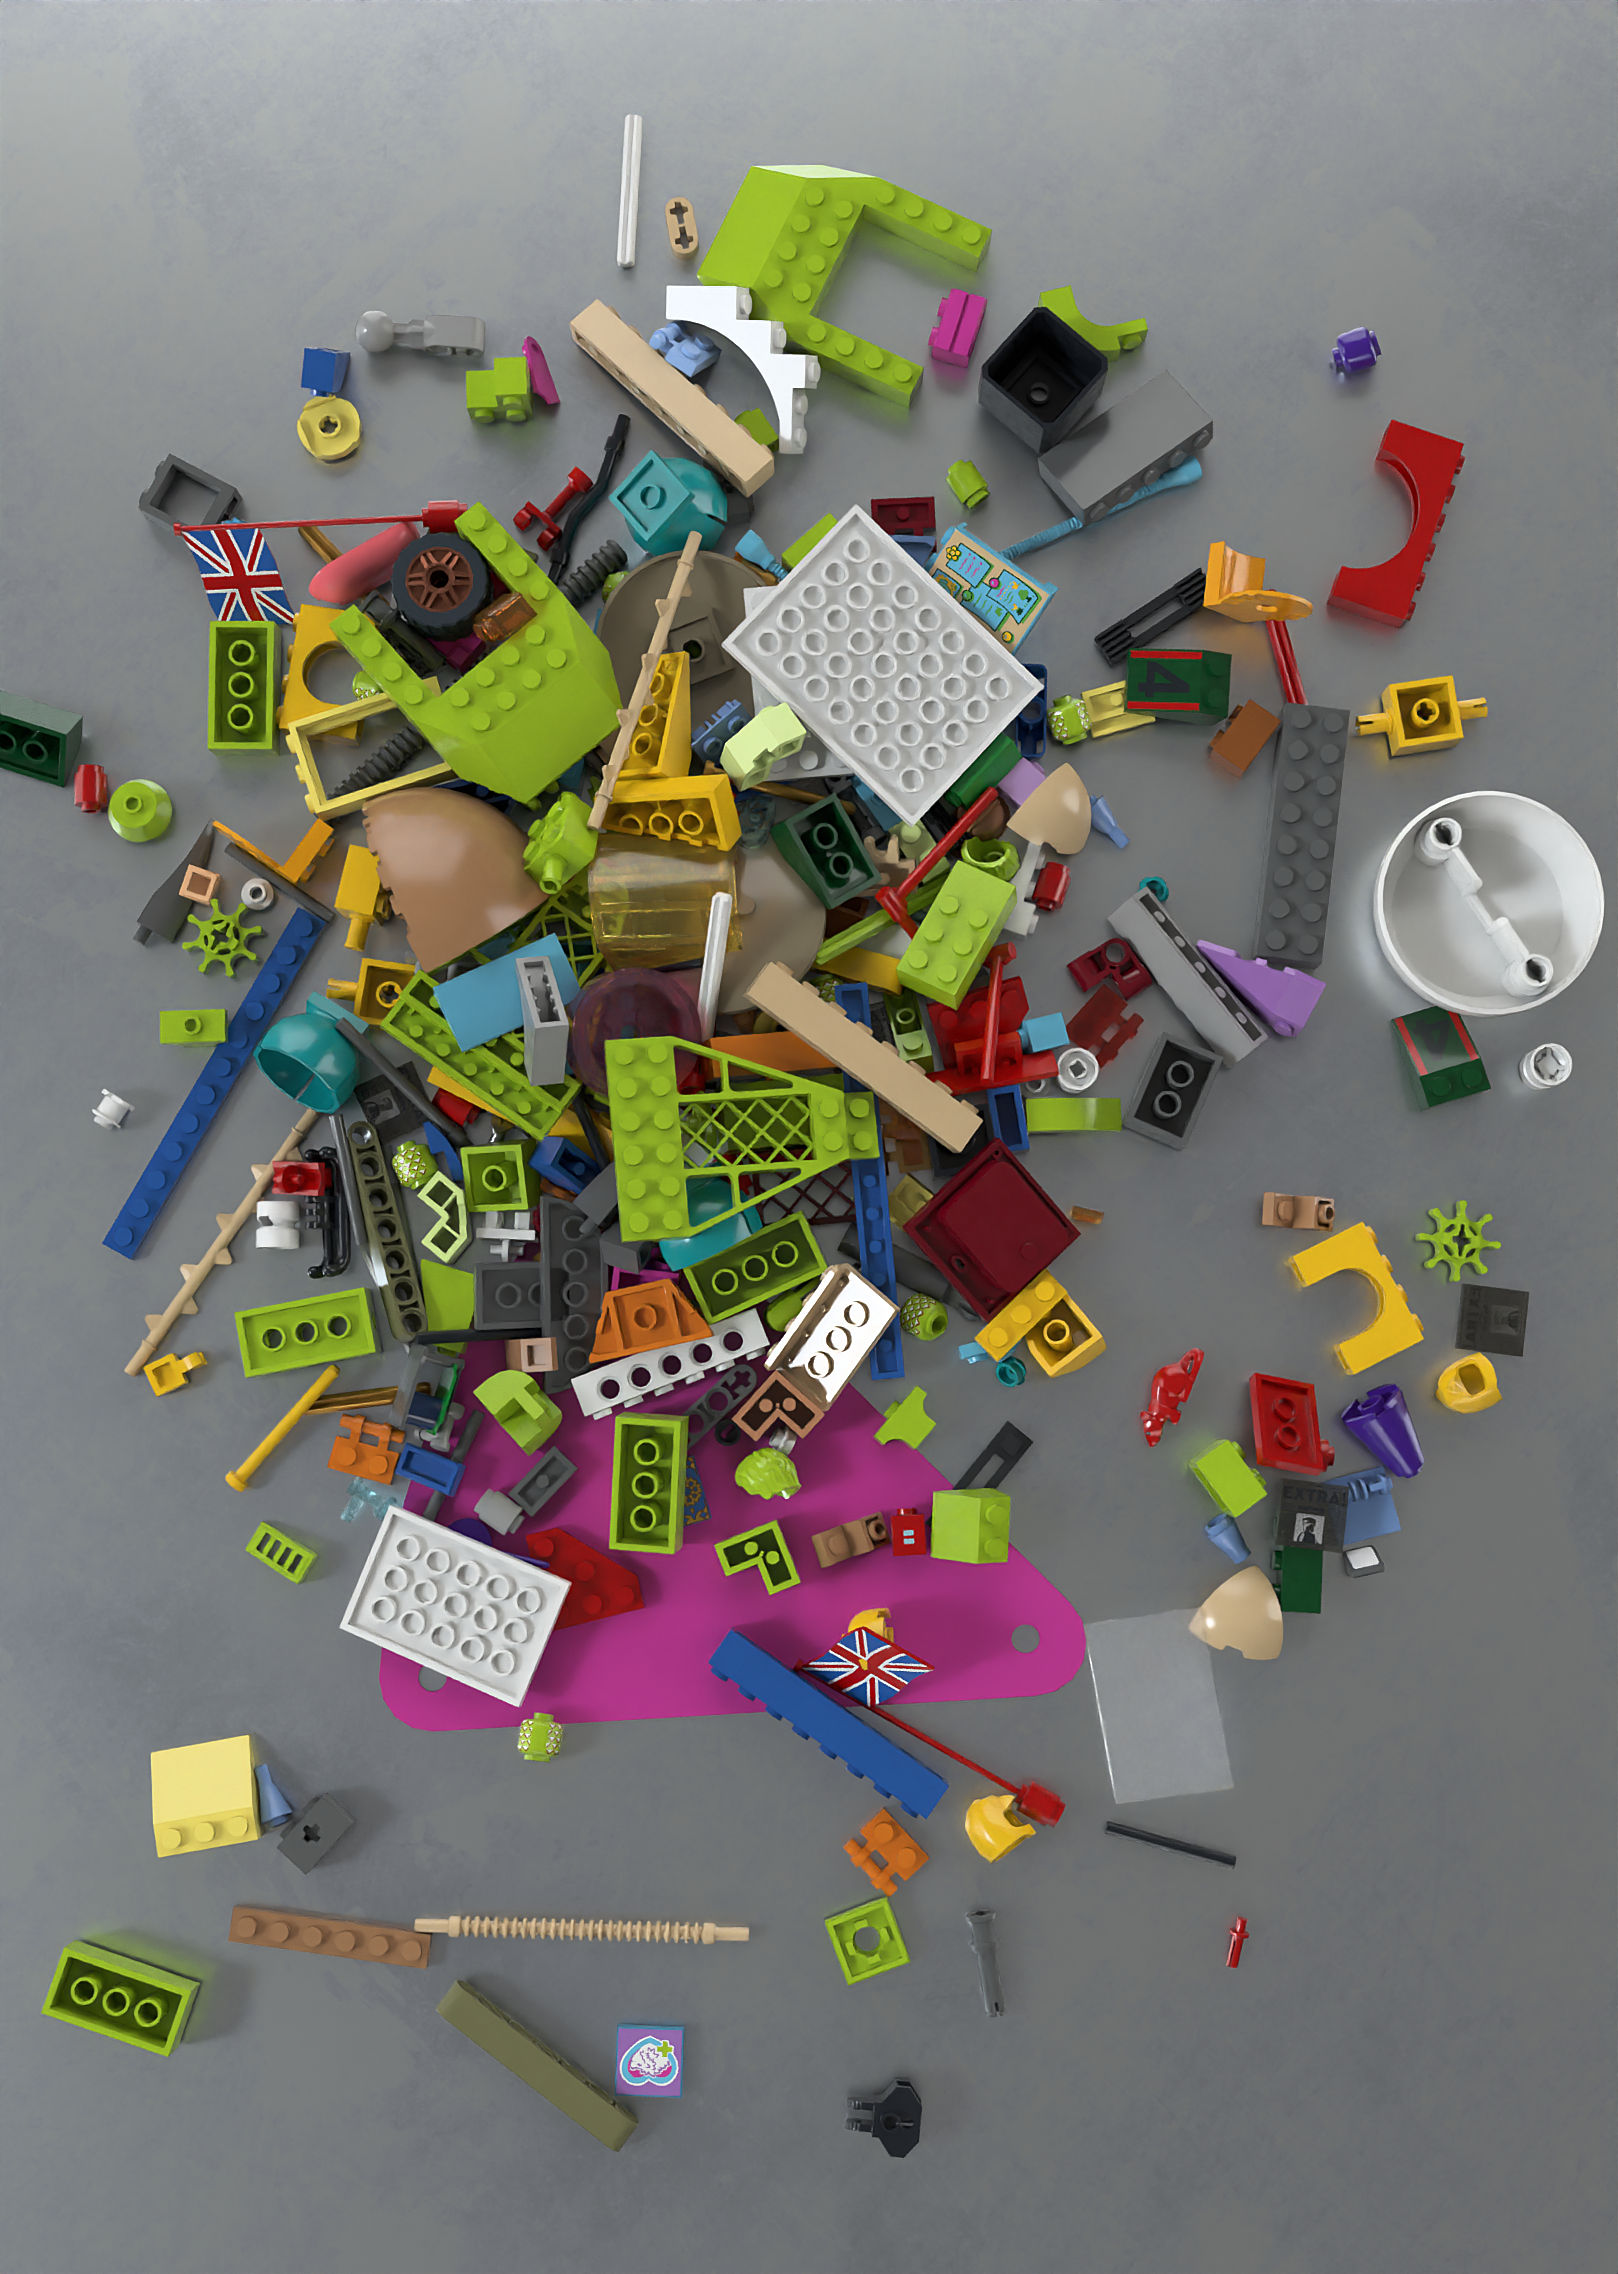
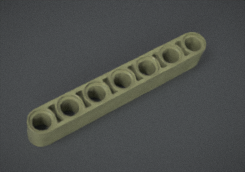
[346,1121,428,1343]
[436,1979,640,2152]

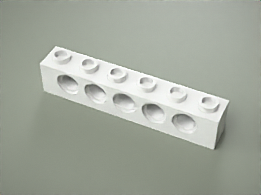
[571,1308,770,1420]

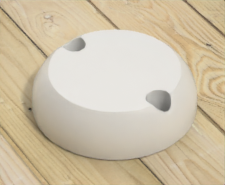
[1373,791,1604,1017]

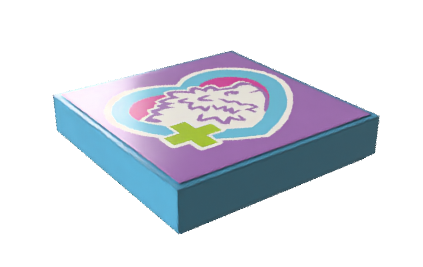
[615,2024,685,2098]

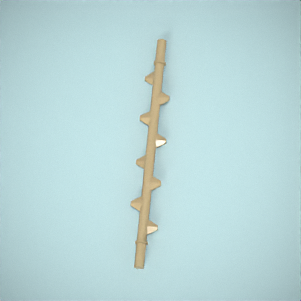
[587,531,702,831]
[124,1108,321,1377]

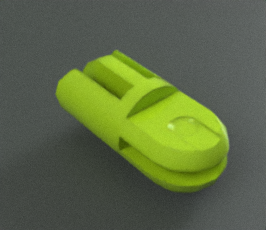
[763,1276,821,1332]

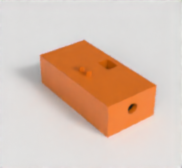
[699,1031,839,1083]

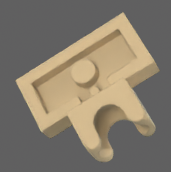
[853,834,918,897]

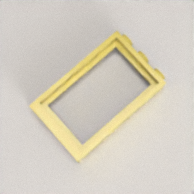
[285,676,459,821]

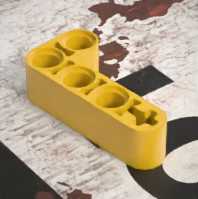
[808,937,904,997]

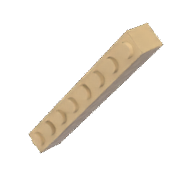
[570,299,775,498]
[743,961,983,1153]

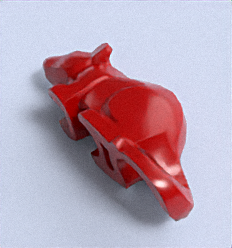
[1140,1348,1205,1447]

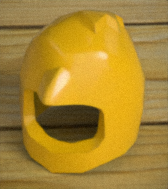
[1435,1352,1503,1414]
[965,1795,1036,1864]

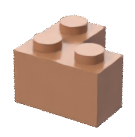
[732,1370,825,1441]

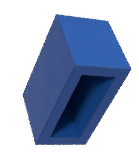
[986,1084,1030,1154]

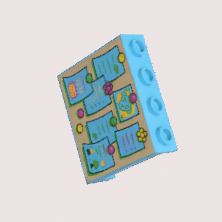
[924,522,1059,656]

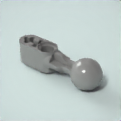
[355,311,486,358]

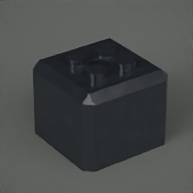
[978,307,1108,453]

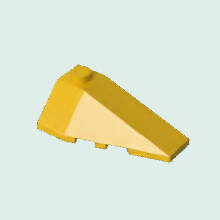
[617,651,691,781]
[1025,1268,1107,1378]

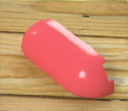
[309,522,421,605]

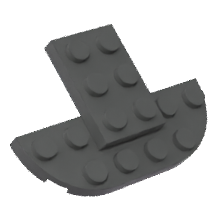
[473,1196,608,1394]

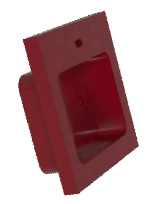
[902,1137,1081,1324]

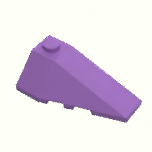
[1195,940,1326,1038]

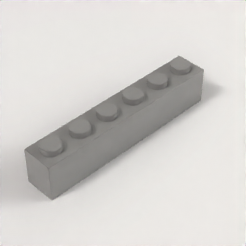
[1107,887,1269,1069]

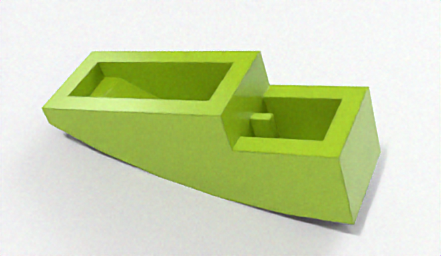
[1024,1098,1122,1134]

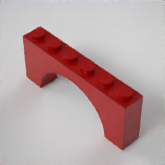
[1326,419,1465,629]

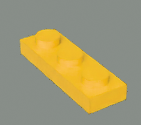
[974,1269,1068,1362]

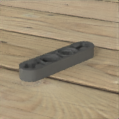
[681,1364,758,1451]

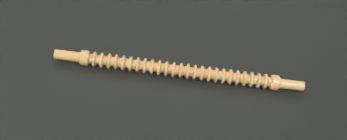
[415,1915,749,1944]

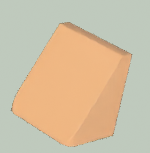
[179,864,223,908]

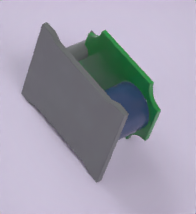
[387,1342,465,1435]

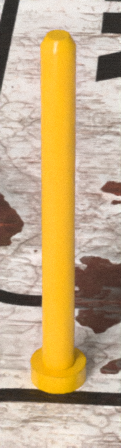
[225,1364,340,1492]

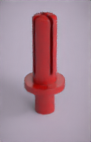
[1226,1917,1249,1968]

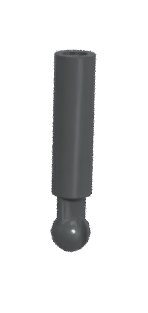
[837,1222,981,1321]

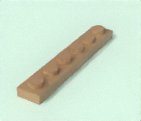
[228,1905,433,1969]

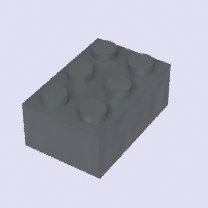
[1121,1031,1224,1151]

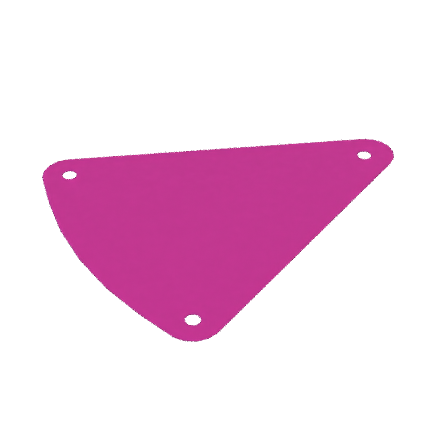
[379,1230,1087,1732]

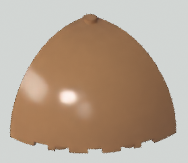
[362,787,551,974]

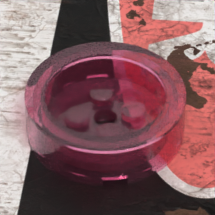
[566,968,702,1098]

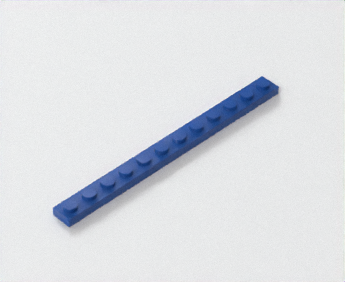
[102,907,328,1260]
[834,982,905,1380]

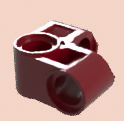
[1066,938,1153,1002]

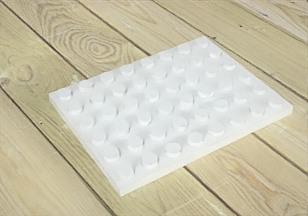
[721,504,1044,827]

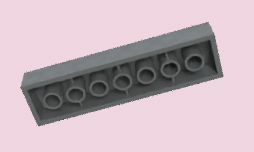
[1251,702,1350,970]

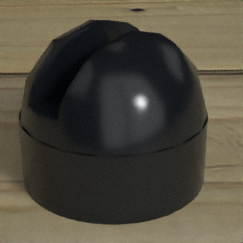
[715,1418,741,1446]

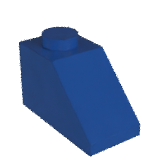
[301,347,351,397]
[527,1136,601,1195]

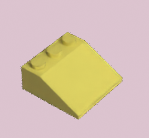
[151,1734,266,1858]

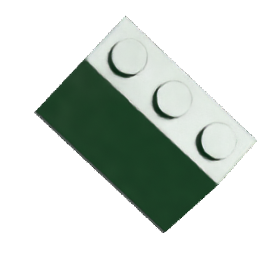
[0,690,83,788]

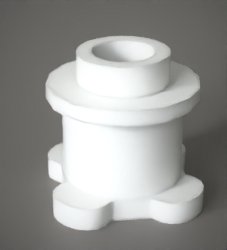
[1016,1078,1051,1104]
[92,1089,135,1130]

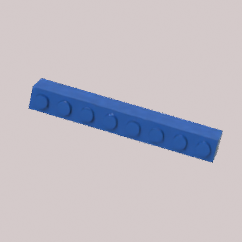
[708,1627,949,1819]

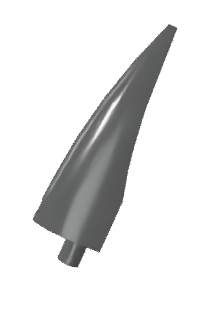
[133,818,215,946]
[572,1161,619,1237]

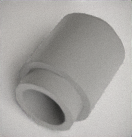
[474,1489,525,1536]

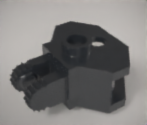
[845,2079,922,2158]

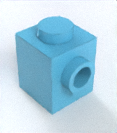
[1016,1012,1070,1055]

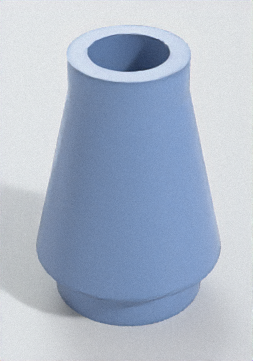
[1205,1513,1251,1564]

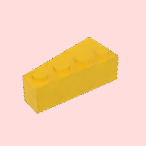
[594,774,742,851]

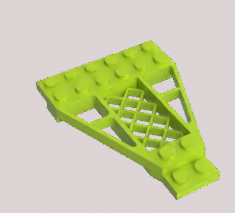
[380,858,631,1143]
[604,1036,880,1243]

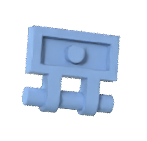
[649,321,722,377]

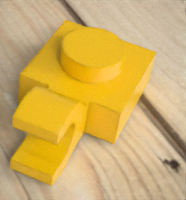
[143,1352,207,1397]

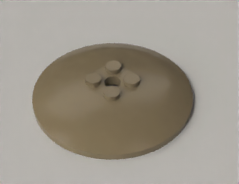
[596,550,767,733]
[648,829,826,1015]

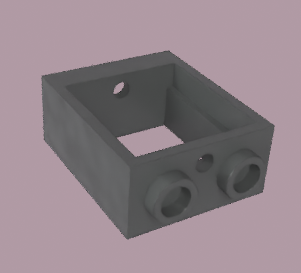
[138,453,243,538]

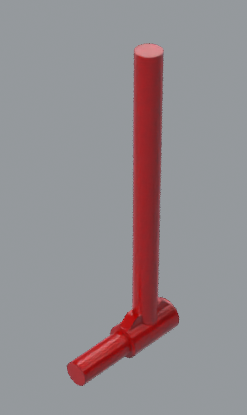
[875,786,999,940]
[980,942,1017,1087]

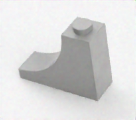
[515,956,569,1086]

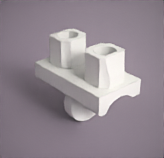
[476,1211,540,1262]

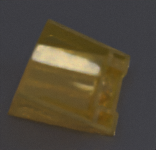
[588,833,743,974]

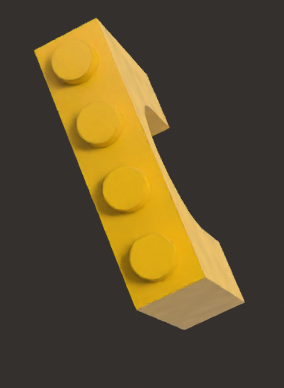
[276,604,380,747]
[1288,1222,1424,1375]

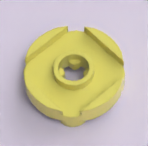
[297,394,362,460]

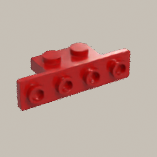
[925,1031,1059,1096]

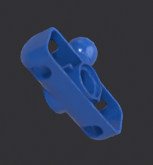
[1015,664,1047,761]

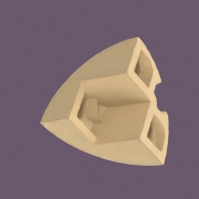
[1006,763,1092,854]
[1188,1565,1283,1660]

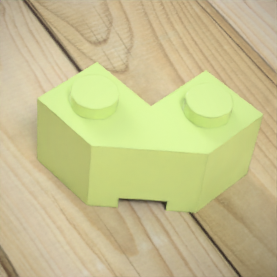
[719,702,807,792]
[417,1171,473,1265]

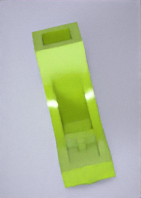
[1038,285,1148,362]

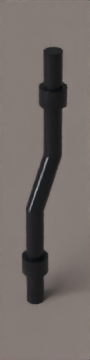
[547,414,631,586]

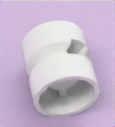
[1518,1043,1573,1091]
[1053,1048,1099,1095]
[256,1201,300,1250]

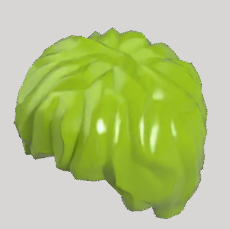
[961,836,1020,883]
[735,1447,802,1500]

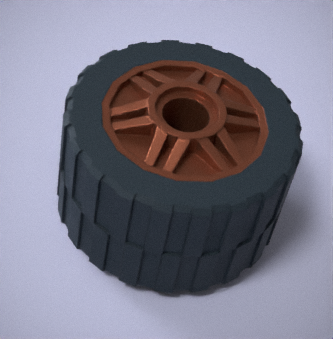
[391,533,495,642]

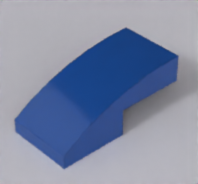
[423,1121,464,1184]

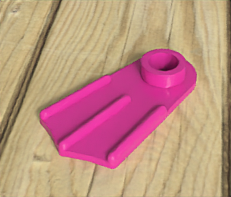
[522,336,560,405]

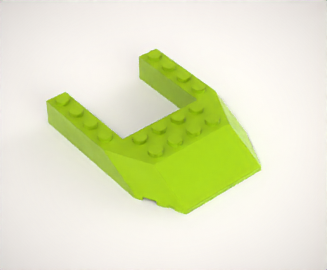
[697,165,992,409]
[329,501,623,804]

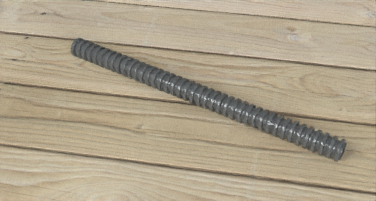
[313,539,628,829]

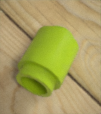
[945,459,991,509]

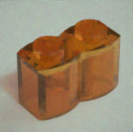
[473,591,535,643]

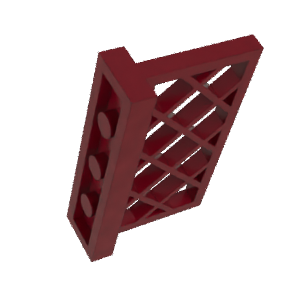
[749,1146,857,1229]

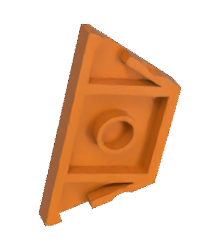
[589,1278,714,1363]

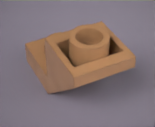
[1262,1192,1335,1232]
[504,1337,558,1373]
[811,1511,891,1568]

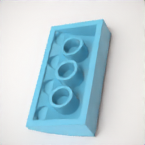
[433,933,583,1053]

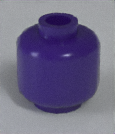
[1332,326,1382,374]

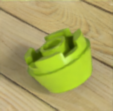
[108,779,172,842]

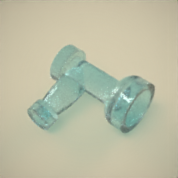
[340,1477,397,1523]

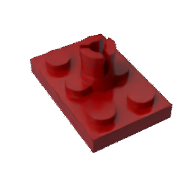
[1249,1373,1324,1476]

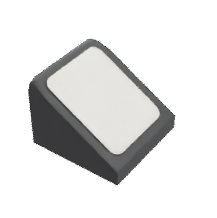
[1342,1545,1385,1578]

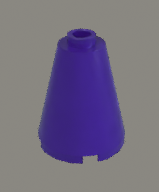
[1341,1383,1425,1478]

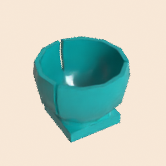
[609,450,728,557]
[253,991,369,1114]
[658,1161,763,1271]

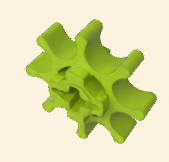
[182,898,265,979]
[1416,1200,1501,1282]

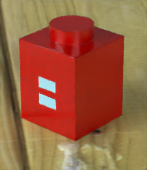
[890,1507,927,1557]

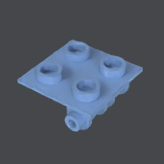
[691,699,752,769]
[1320,1466,1401,1547]

